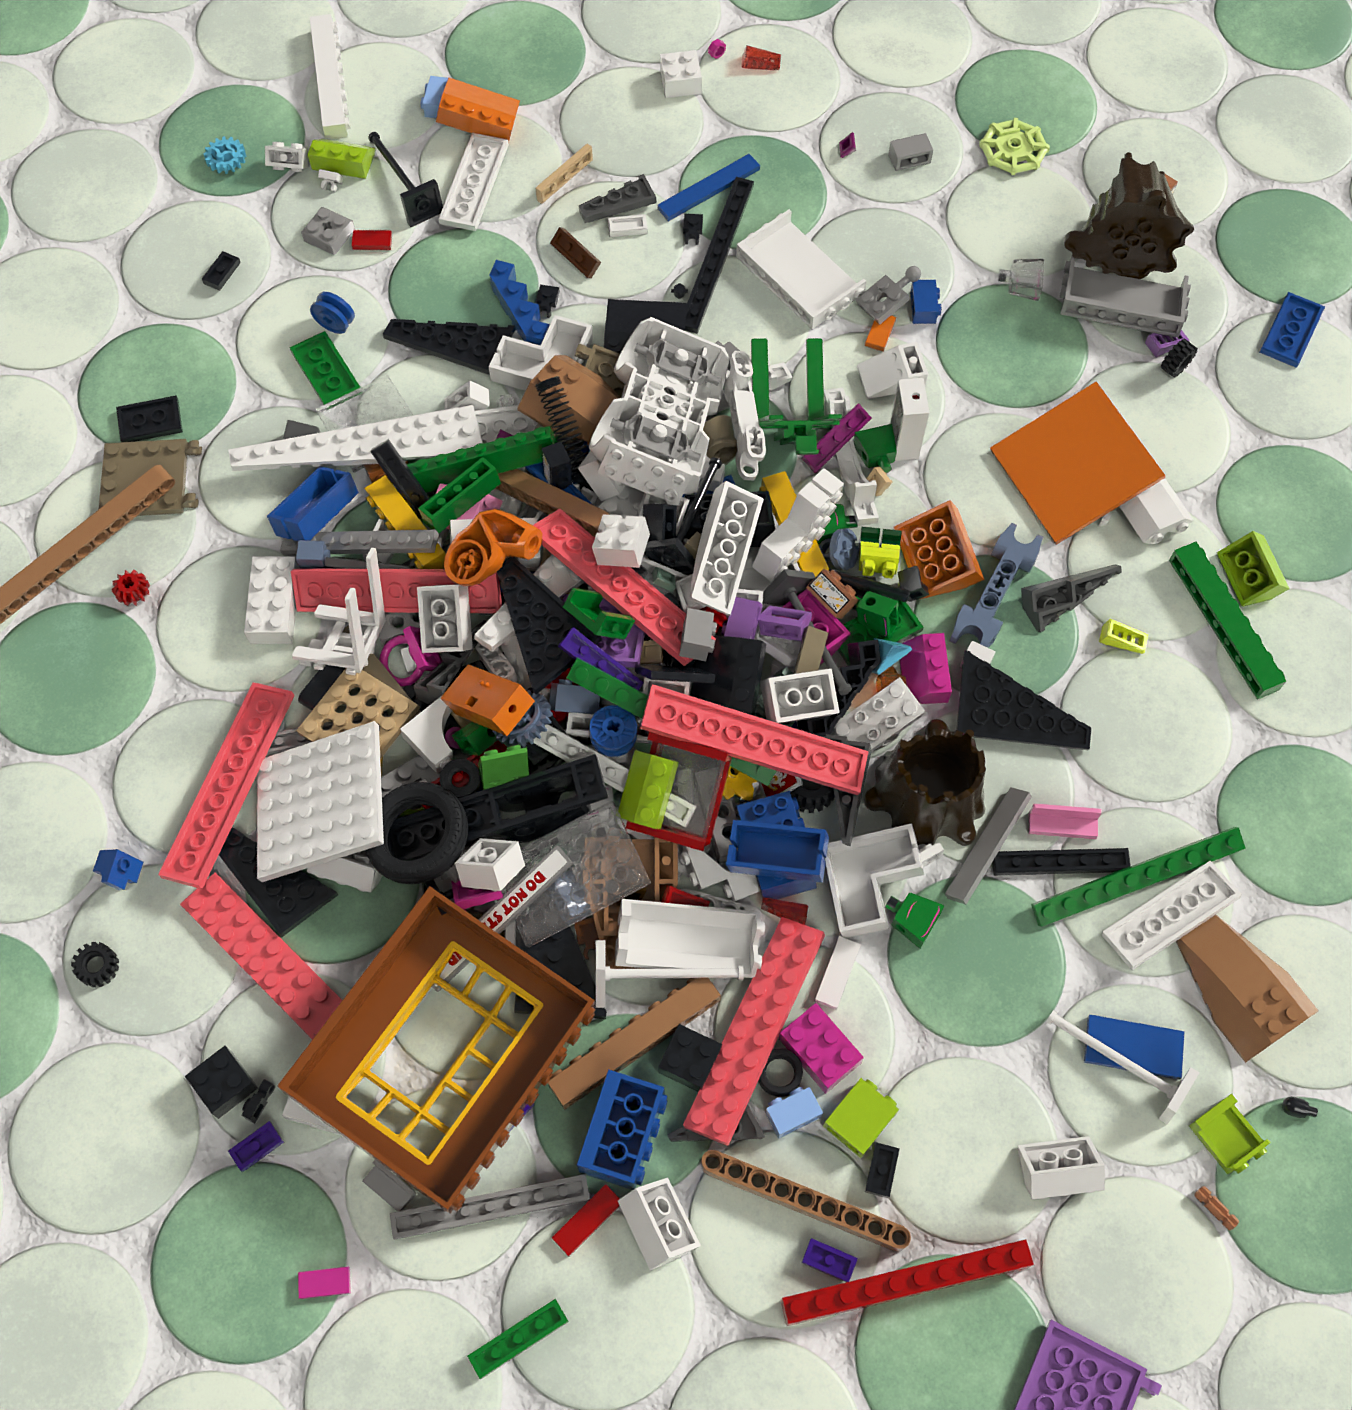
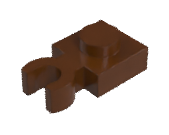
[574,918,599,961]

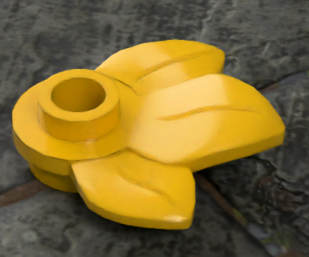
[723,766,758,801]

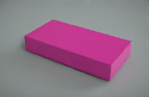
[298,1267,351,1299]

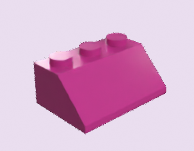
[775,589,851,665]
[900,633,952,704]

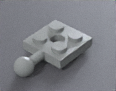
[856,266,921,325]

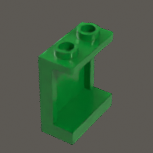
[563,588,635,639]

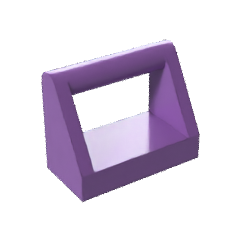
[758,606,812,642]

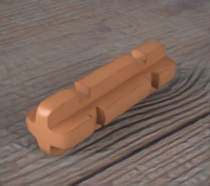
[1194,1186,1239,1230]

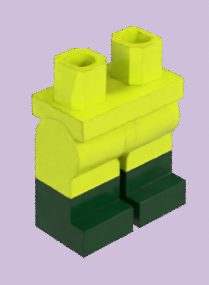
[858,526,902,579]

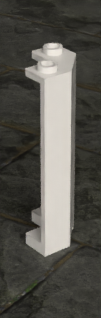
[1119,427,1194,544]
[615,899,765,978]

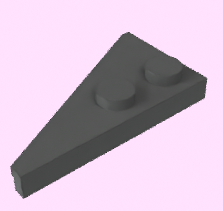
[668,1104,765,1142]

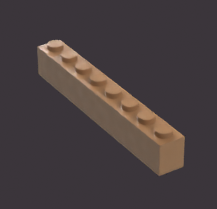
[548,978,721,1110]

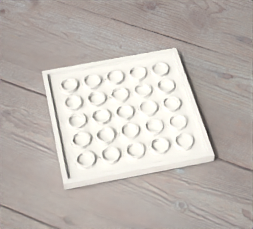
[257,721,384,882]

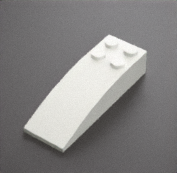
[690,481,763,616]

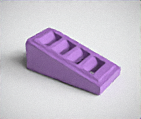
[1145,330,1190,357]

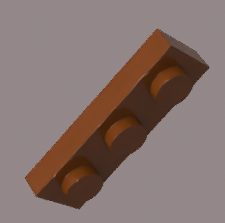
[550,227,601,278]

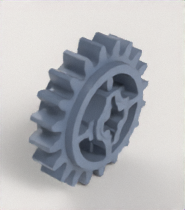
[493,690,553,748]

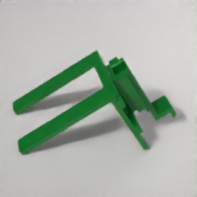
[751,338,842,455]

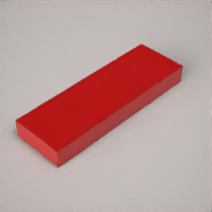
[552,1184,620,1257]

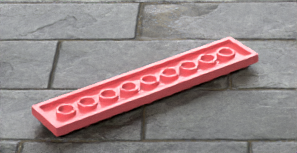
[533,509,716,666]
[291,569,502,613]
[158,682,294,889]
[640,684,868,795]
[180,873,342,1040]
[683,917,825,1146]

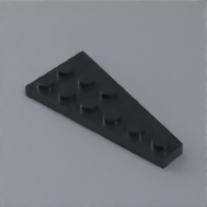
[383,319,516,375]
[219,827,338,937]

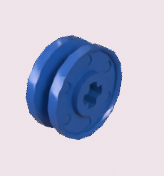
[310,291,355,334]
[589,705,637,757]

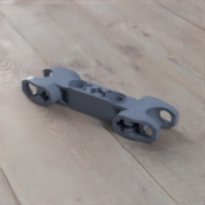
[950,523,1043,648]

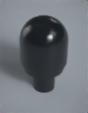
[1282,1096,1318,1118]

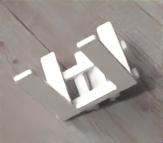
[292,548,386,675]

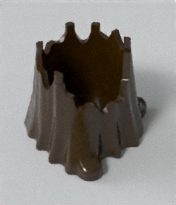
[1064,152,1194,279]
[864,719,986,846]

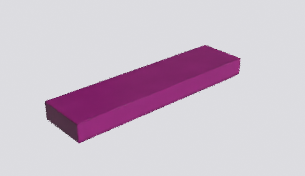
[801,403,872,473]

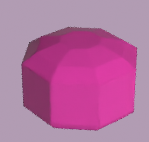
[708,39,726,59]

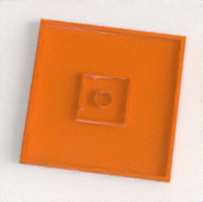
[990,381,1165,545]

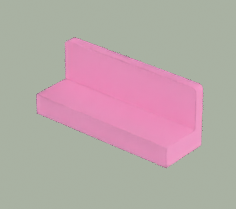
[1028,804,1101,839]

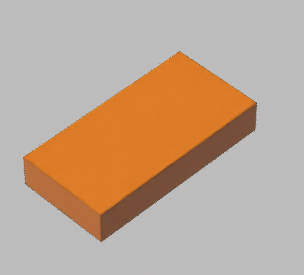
[865,316,896,352]

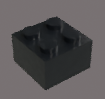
[658,1024,722,1092]
[185,1046,258,1119]

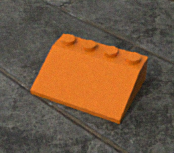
[436,78,520,144]
[894,500,984,599]

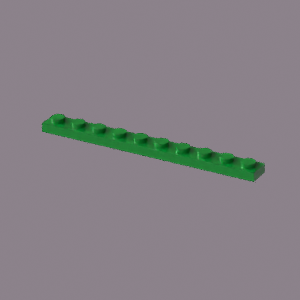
[566,657,776,786]
[1031,827,1246,927]

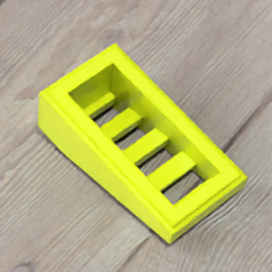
[1099,619,1148,654]

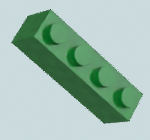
[418,457,501,533]

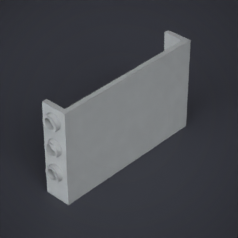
[1060,256,1191,338]

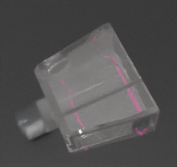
[998,259,1044,301]

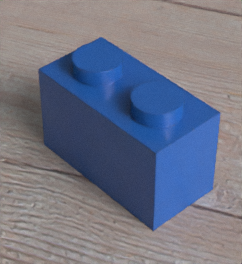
[910,280,942,324]

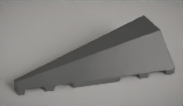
[1021,564,1122,632]
[413,620,487,705]
[825,734,872,846]

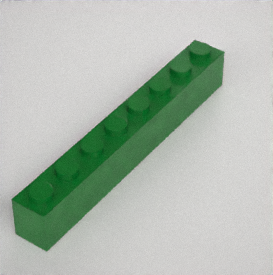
[396,426,557,493]
[1169,541,1286,700]

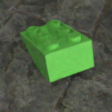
[478,745,529,790]

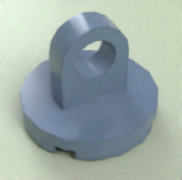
[819,528,859,571]

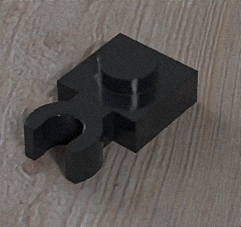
[683,213,703,245]
[536,284,560,318]
[242,1079,276,1124]

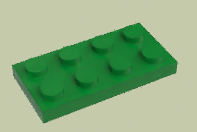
[289,331,362,409]
[838,599,924,666]

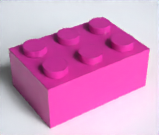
[779,1003,864,1094]

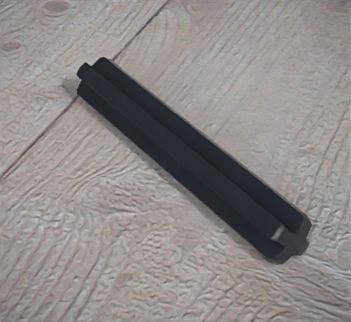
[828,569,910,602]

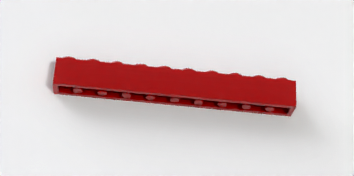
[780,1239,1034,1326]

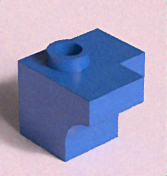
[93,849,144,890]

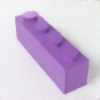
[721,597,763,639]

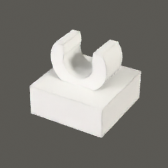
[318,169,343,192]

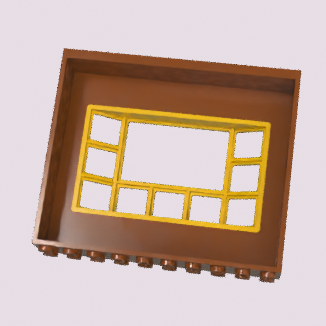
[277,886,596,1214]

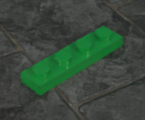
[467,1298,569,1380]

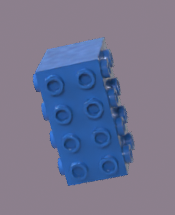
[737,791,817,903]

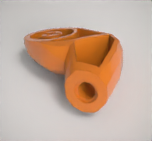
[444,509,543,586]

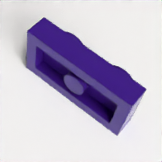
[228,1121,284,1172]
[802,1238,858,1282]

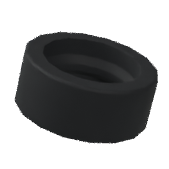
[758,1048,803,1097]

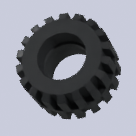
[790,785,835,813]

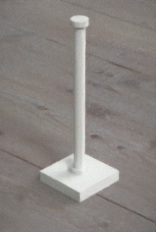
[596,940,744,1008]
[1046,1010,1200,1124]

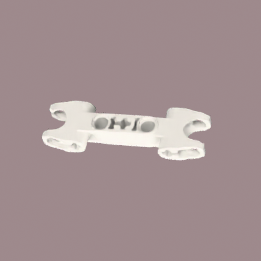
[724,351,766,481]

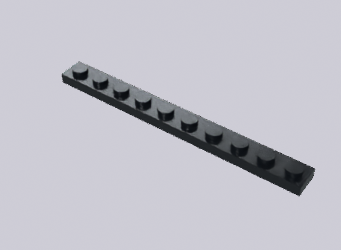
[685,177,754,334]

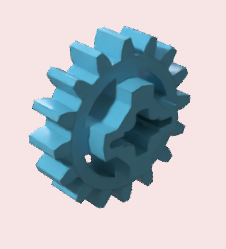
[204,136,247,174]

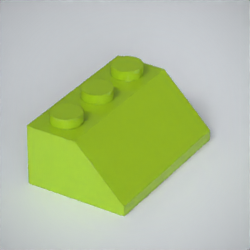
[308,139,376,179]
[1216,531,1290,607]
[617,750,679,829]

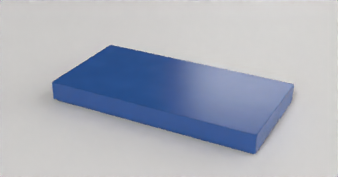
[1259,292,1325,368]
[1084,1015,1185,1080]

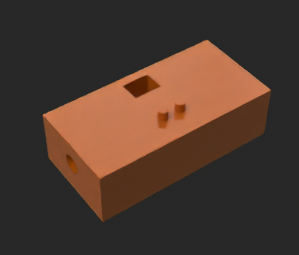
[440,664,535,736]

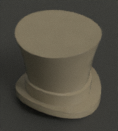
[703,415,738,465]

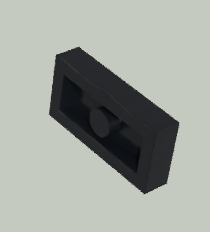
[202,251,241,291]
[865,1142,900,1199]

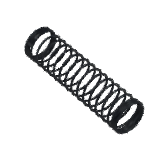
[535,376,589,484]

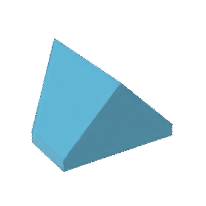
[872,638,912,675]

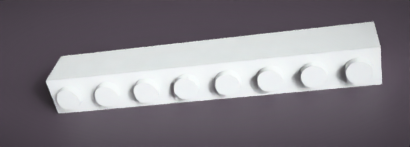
[310,14,350,140]

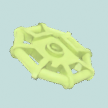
[979,118,1050,175]

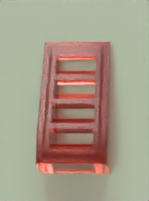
[741,45,781,70]
[761,897,808,925]

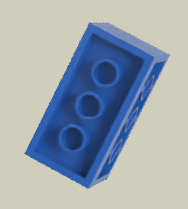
[577,1069,668,1190]

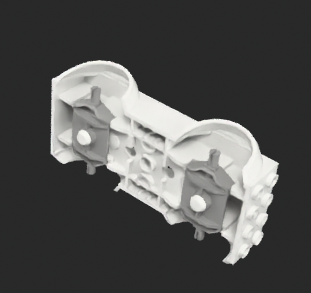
[589,317,730,505]

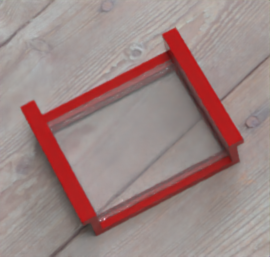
[625,732,732,851]

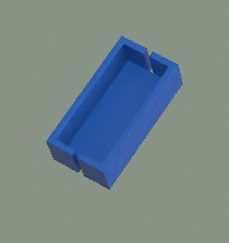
[267,466,359,541]
[726,820,829,883]

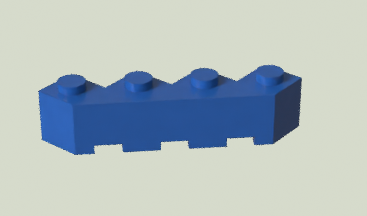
[490,260,550,346]

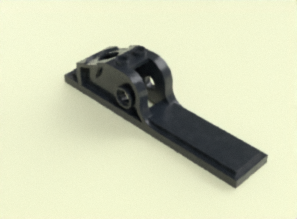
[387,754,608,861]

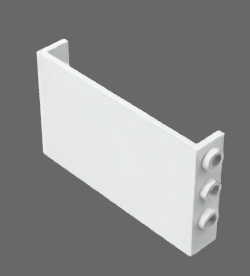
[736,209,866,330]

